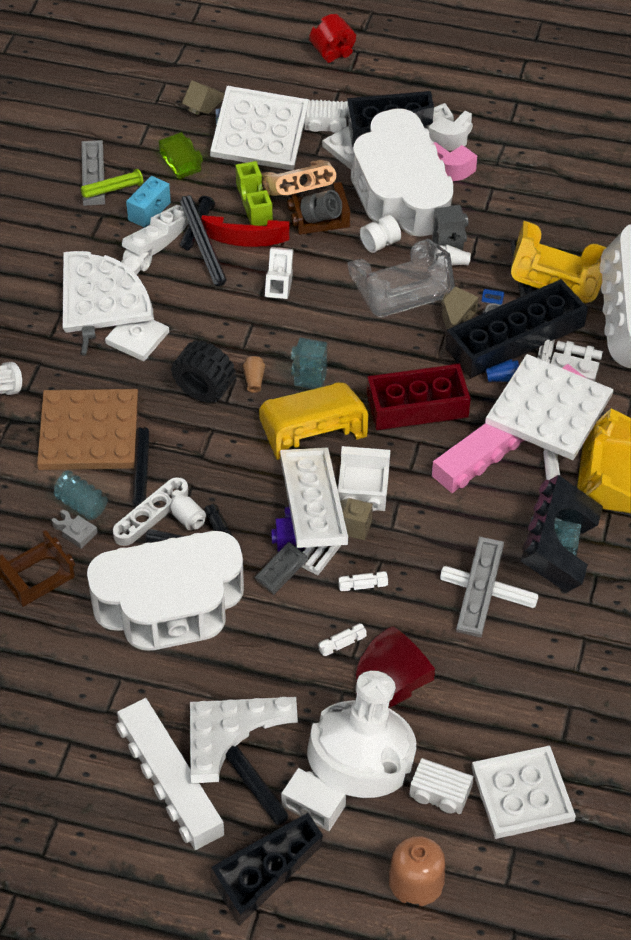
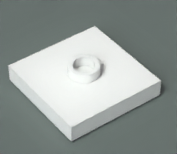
[105,320,169,361]

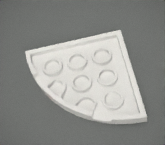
[63,251,154,333]

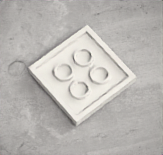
[471,746,576,839]

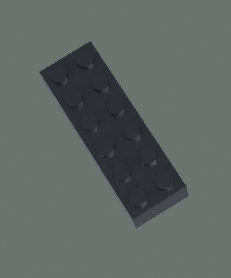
[445,279,588,378]

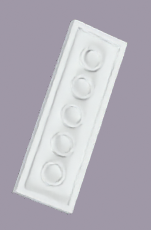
[280,448,348,548]

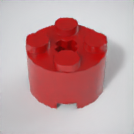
[309,14,356,63]

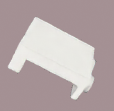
[337,446,390,511]

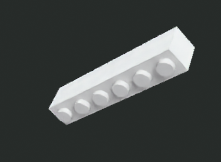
[116,698,224,850]

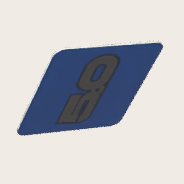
[481,289,504,305]

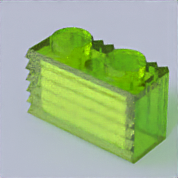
[159,132,203,180]

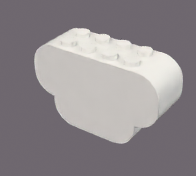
[351,109,453,237]
[599,224,631,368]
[87,531,244,651]

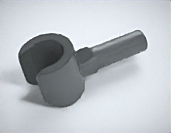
[81,326,96,356]

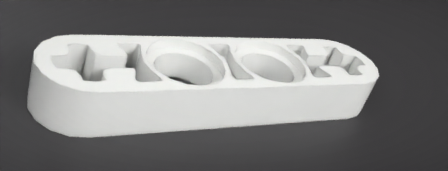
[113,477,188,546]

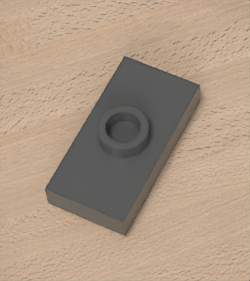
[254,542,308,595]

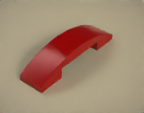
[201,215,290,247]

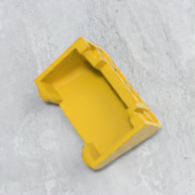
[511,221,606,303]
[259,383,368,460]
[577,408,631,513]

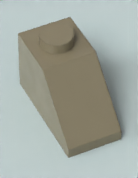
[182,80,225,115]
[441,286,478,329]
[340,498,373,541]

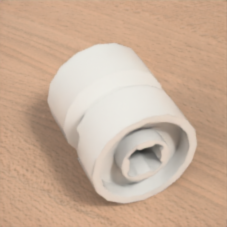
[360,215,401,253]

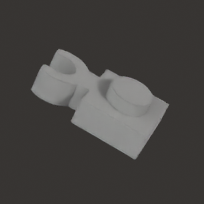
[52,510,98,549]

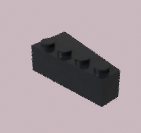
[347,91,434,147]
[210,813,323,926]

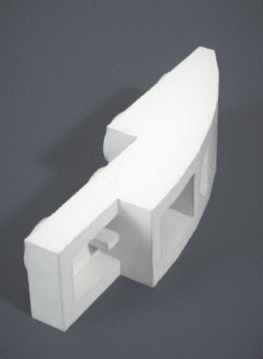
[122,205,189,255]

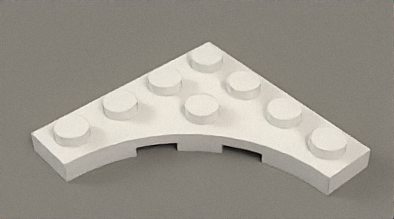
[190,697,298,783]

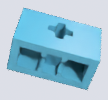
[126,176,171,228]

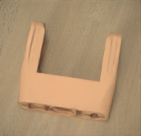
[261,160,336,196]

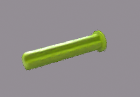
[81,169,143,198]

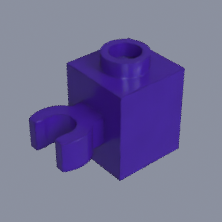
[271,507,306,552]

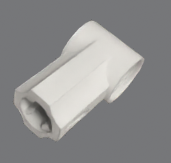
[121,249,152,275]

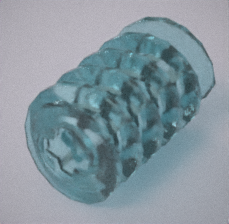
[54,470,108,520]

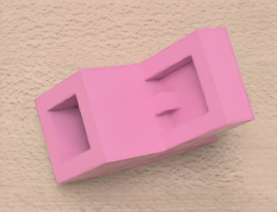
[433,142,477,181]

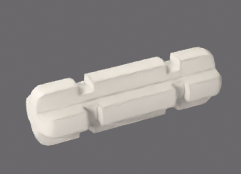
[537,339,555,363]
[338,571,388,591]
[318,623,367,656]

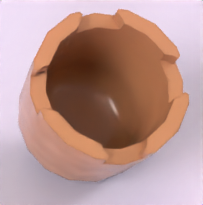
[389,836,445,906]

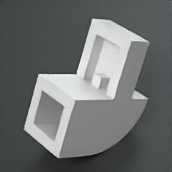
[428,111,473,151]
[265,247,293,299]

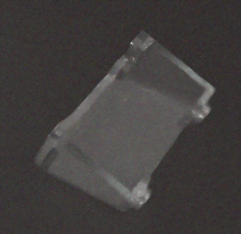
[347,239,455,317]

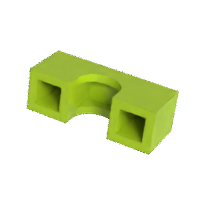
[235,161,273,226]

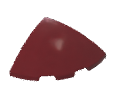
[356,626,435,708]

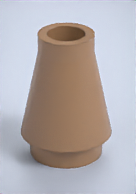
[242,356,266,393]

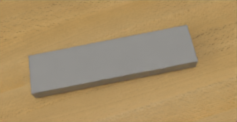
[82,140,105,206]
[456,537,504,638]

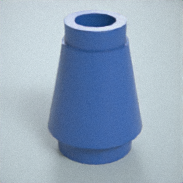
[486,359,519,382]

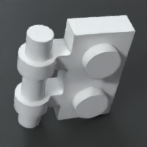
[551,341,603,382]

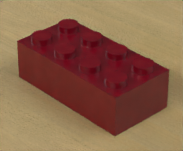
[367,364,471,430]

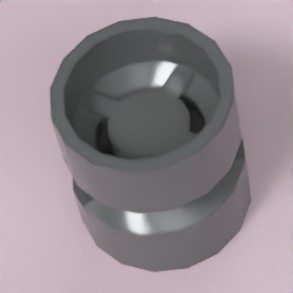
[300,190,342,223]

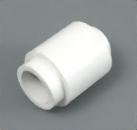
[170,495,206,530]

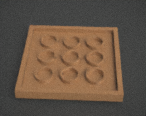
[37,389,138,470]

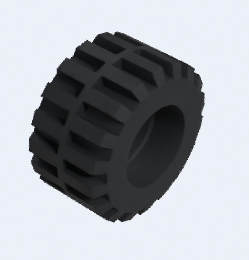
[171,340,236,403]

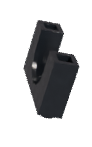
[521,475,603,593]

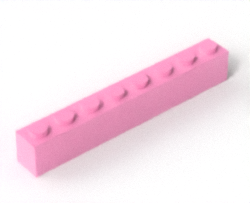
[432,364,586,493]

